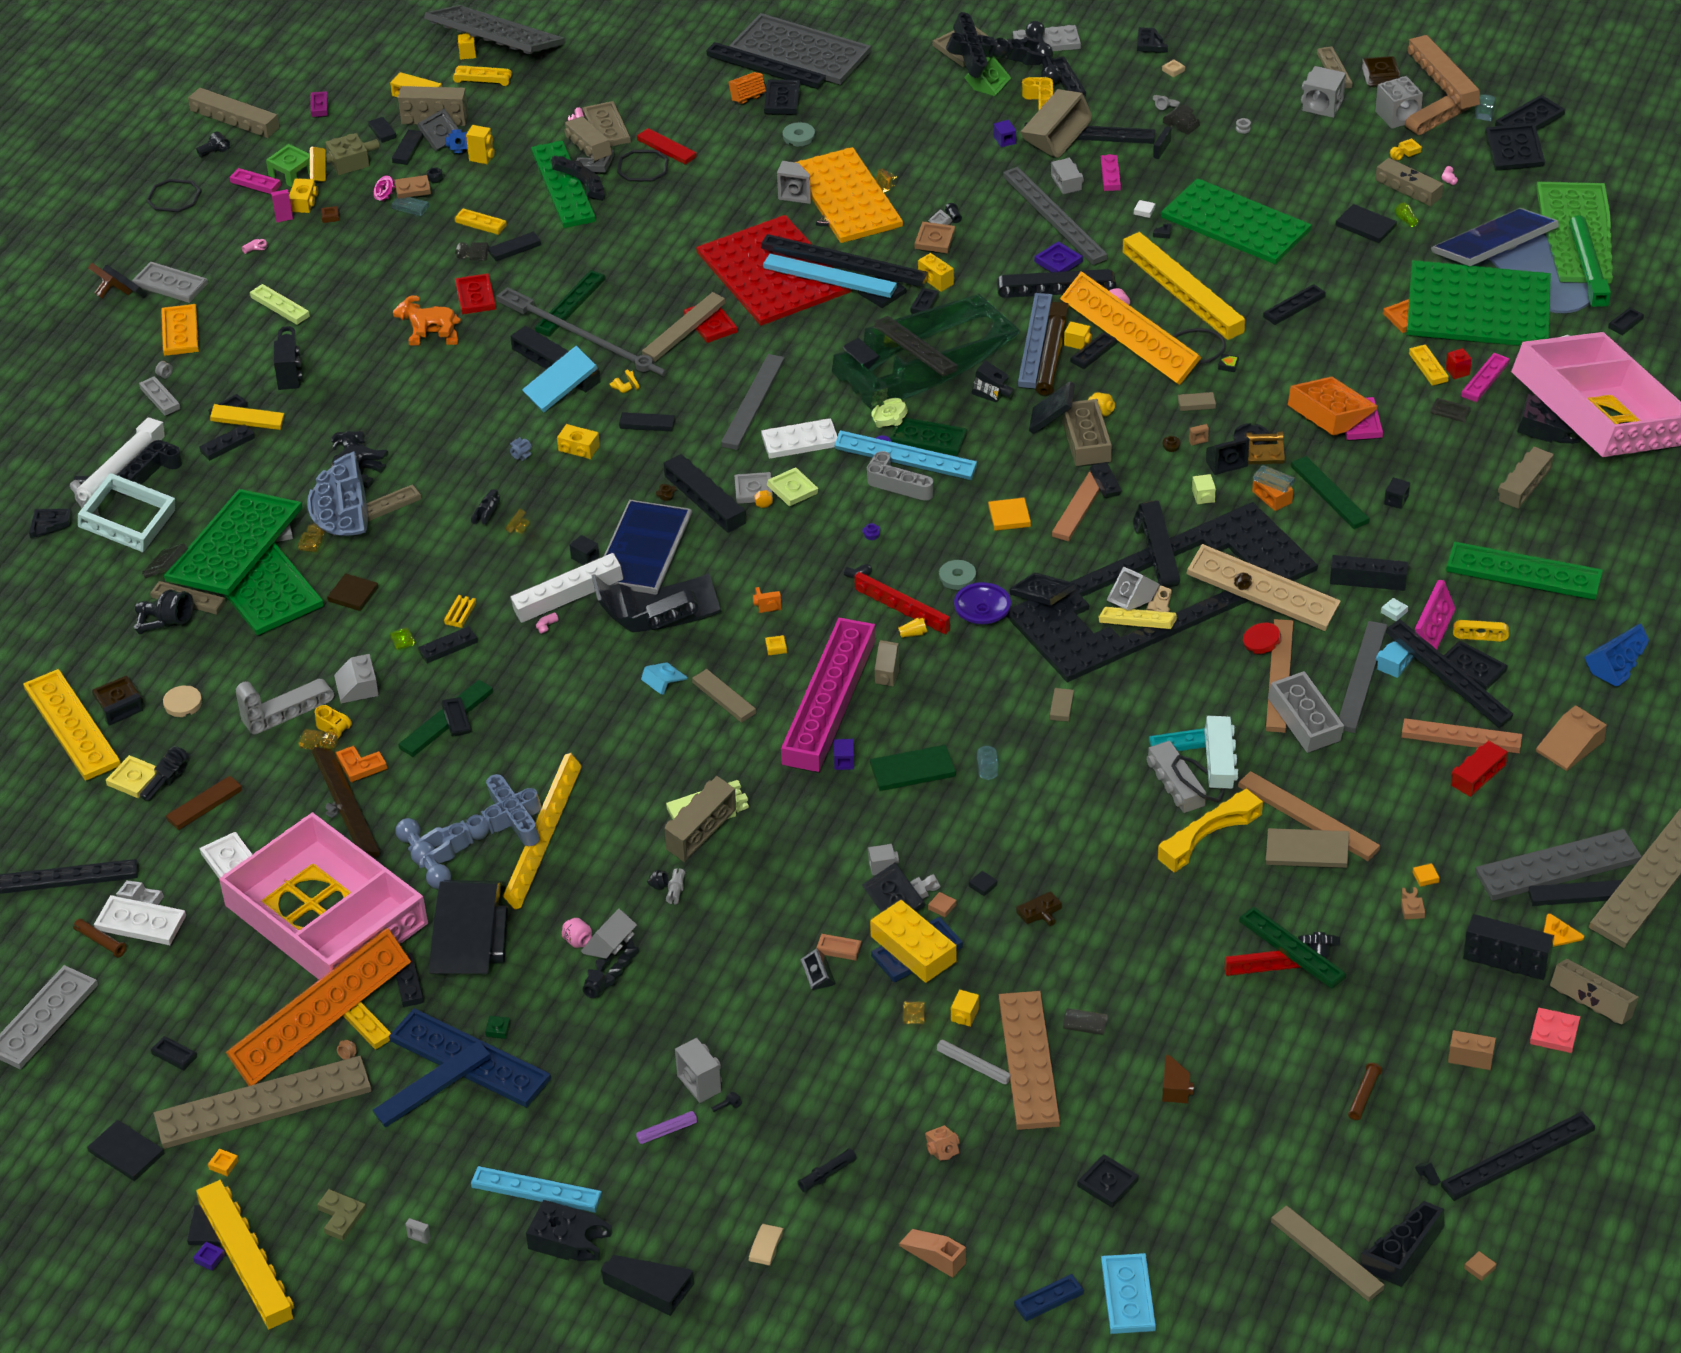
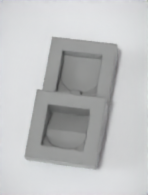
[116,880,164,905]

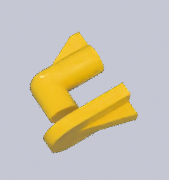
[610,369,640,393]

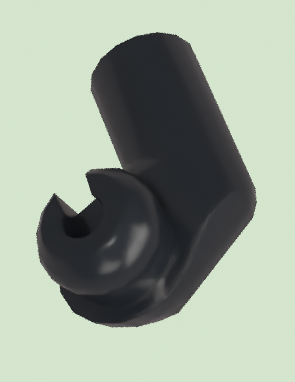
[844,564,872,578]

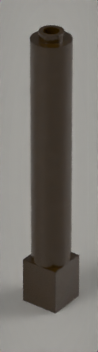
[1036,302,1069,396]

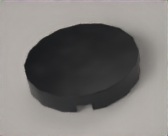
[1233,423,1269,445]

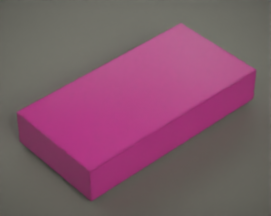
[271,189,293,222]

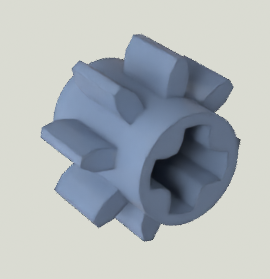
[510,437,532,461]

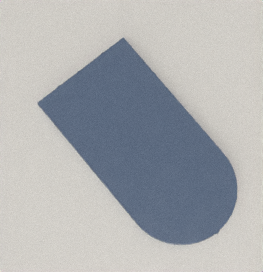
[1479,227,1590,313]

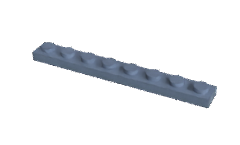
[1018,293,1052,388]

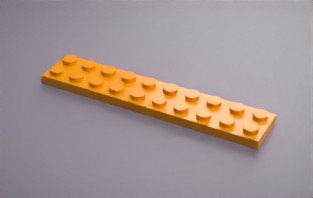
[1060,271,1202,385]

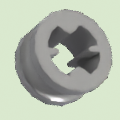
[1236,118,1251,134]
[155,361,173,379]

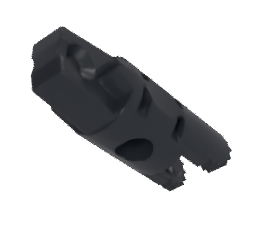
[471,489,500,524]

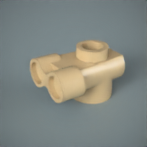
[1146,586,1172,612]

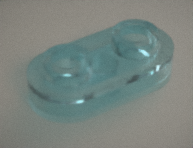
[977,746,998,779]

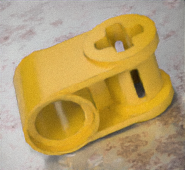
[315,705,352,739]

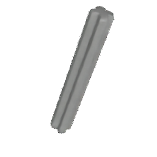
[937,1040,1011,1085]

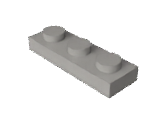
[139,376,180,416]

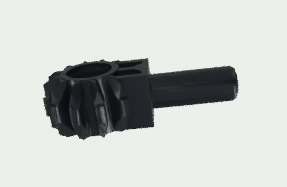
[140,746,190,801]

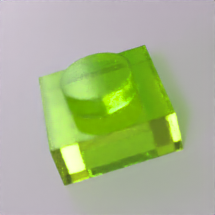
[390,627,414,650]

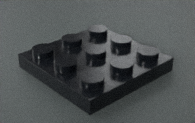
[1485,123,1545,170]

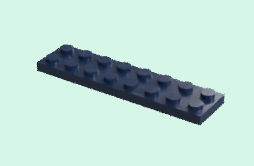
[389,1008,551,1108]

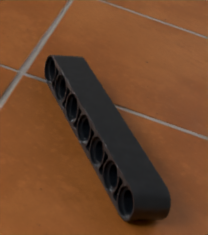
[997,269,1116,298]

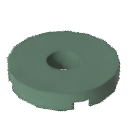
[783,122,815,147]
[939,560,976,590]

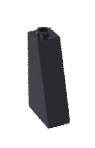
[601,1255,694,1316]

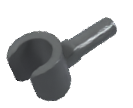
[325,802,339,818]

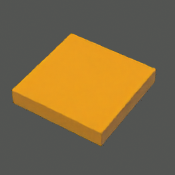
[988,498,1031,531]

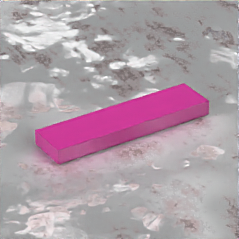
[1461,353,1510,402]

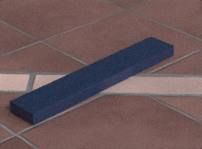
[373,1040,491,1128]

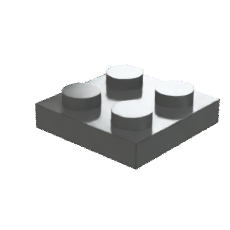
[417,109,459,152]

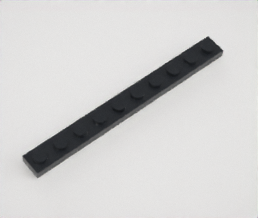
[761,234,928,287]

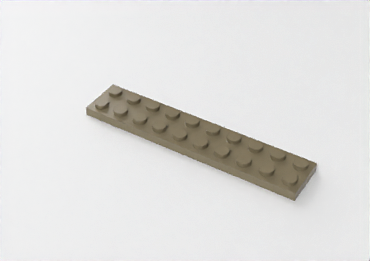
[1588,808,1681,948]
[153,1056,371,1149]

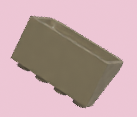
[1020,89,1092,157]

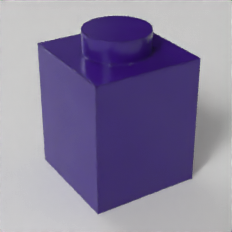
[994,120,1016,148]
[834,739,854,770]

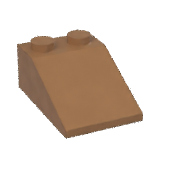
[1536,705,1607,771]

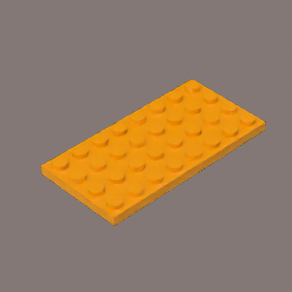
[795,147,903,243]

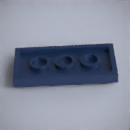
[871,917,963,982]

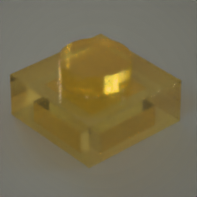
[903,1002,925,1024]

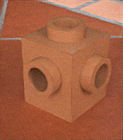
[925,1125,959,1161]

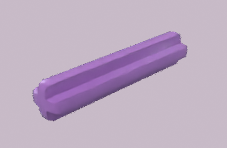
[636,1111,697,1144]

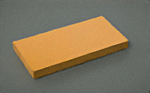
[161,304,199,356]

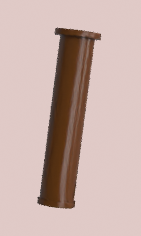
[73,918,127,958]
[1348,1062,1382,1120]

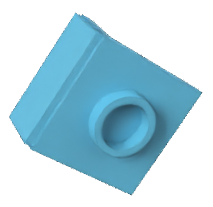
[641,663,688,694]

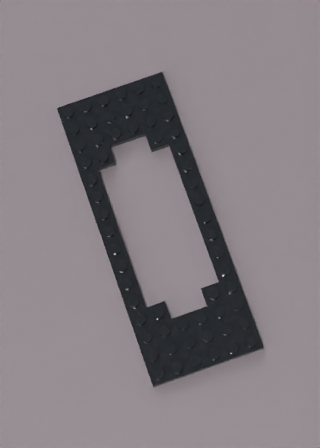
[1006,502,1318,683]

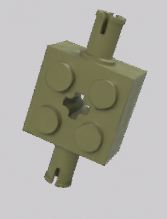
[325,133,380,175]

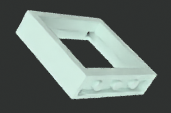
[78,473,175,552]

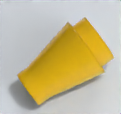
[898,617,927,638]

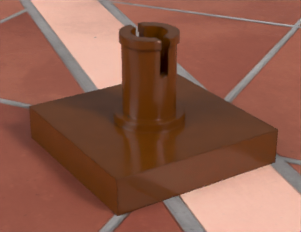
[88,262,132,299]

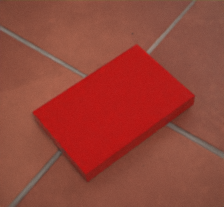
[455,274,496,315]
[684,306,738,343]

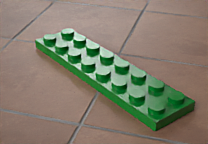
[531,141,596,228]
[1446,542,1603,600]

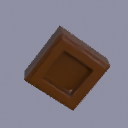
[321,206,339,223]

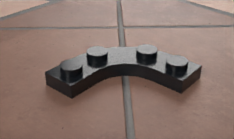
[551,155,605,200]

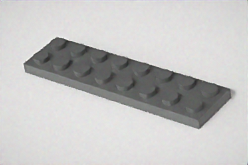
[1475,829,1642,901]

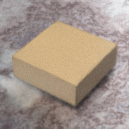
[1162,60,1185,77]

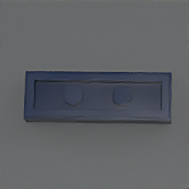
[1014,1274,1084,1321]

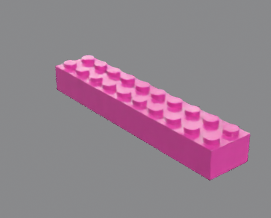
[781,617,876,772]

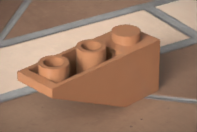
[899,1229,966,1278]

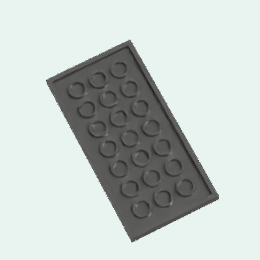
[424,5,565,54]
[729,13,871,85]

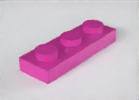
[1101,154,1121,191]
[230,168,281,194]

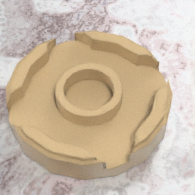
[163,686,202,717]

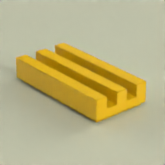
[444,595,476,628]

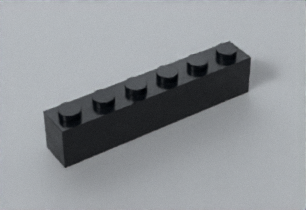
[510,326,600,393]
[664,454,746,533]

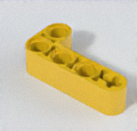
[1022,77,1053,111]

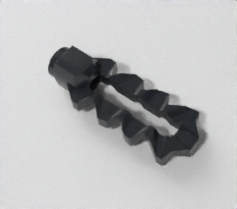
[583,939,639,998]

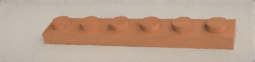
[1401,718,1522,753]

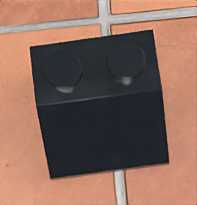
[1206,437,1250,475]

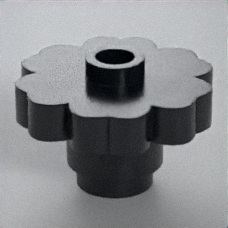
[1298,932,1341,959]

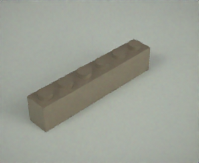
[188,88,280,138]

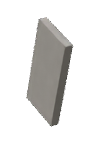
[132,262,208,303]

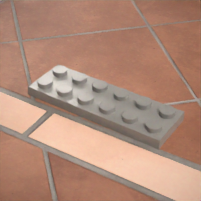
[0,965,98,1069]

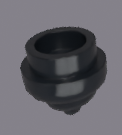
[647,870,669,890]

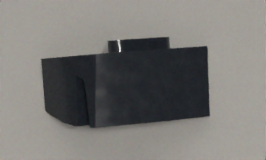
[591,573,722,632]
[429,880,508,975]

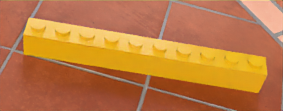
[1123,232,1245,340]

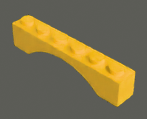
[1158,788,1263,873]

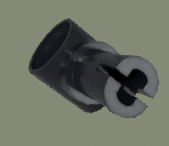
[196,131,230,157]

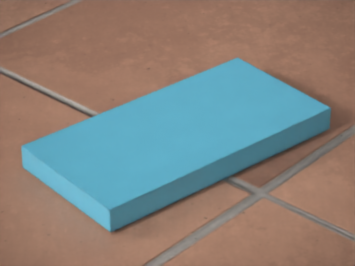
[522,346,598,413]
[1101,1253,1156,1334]

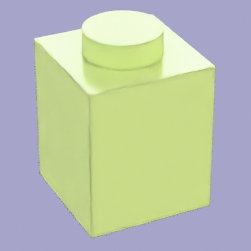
[1192,474,1216,505]

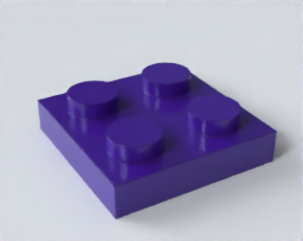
[1034,241,1083,272]

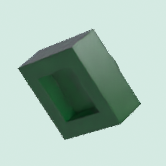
[485,1016,510,1039]

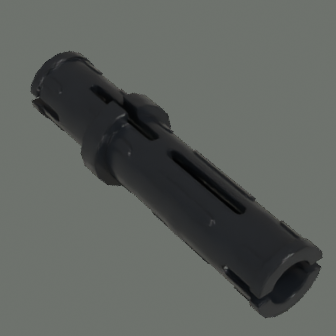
[797,1148,857,1193]

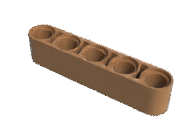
[1405,95,1470,135]

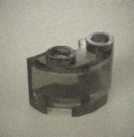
[1162,105,1200,135]

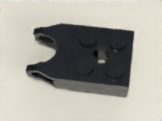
[274,326,303,390]
[1517,394,1582,444]
[526,1200,613,1261]

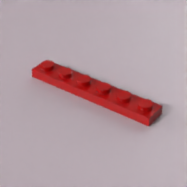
[855,572,950,635]

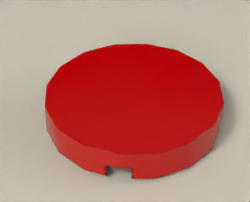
[1243,623,1281,654]

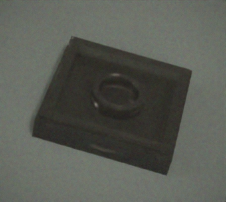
[142,543,188,578]

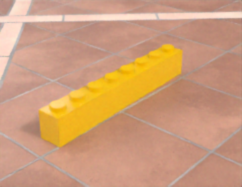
[196,1180,294,1330]

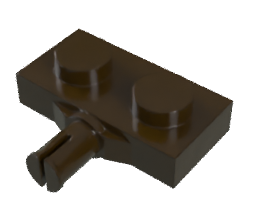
[1016,891,1062,926]

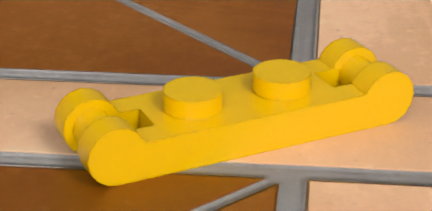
[453,66,512,86]

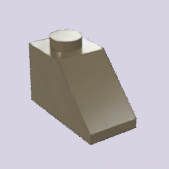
[875,640,899,686]

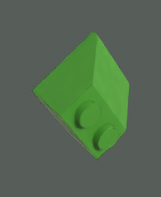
[964,56,1011,96]

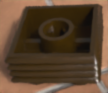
[1362,56,1400,87]

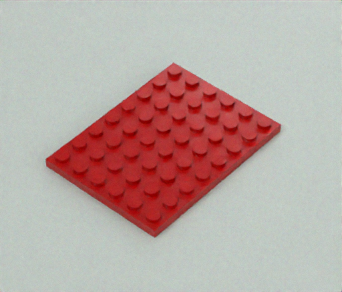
[696,215,851,326]

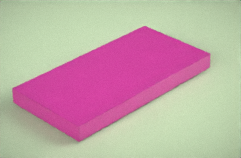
[1415,580,1456,649]

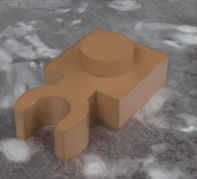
[1401,887,1425,919]

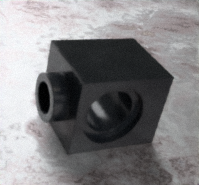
[1384,477,1410,509]

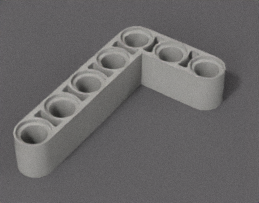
[236,679,334,734]

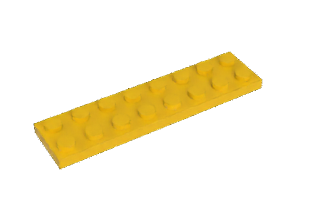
[23,669,121,781]

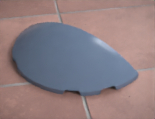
[307,452,368,536]

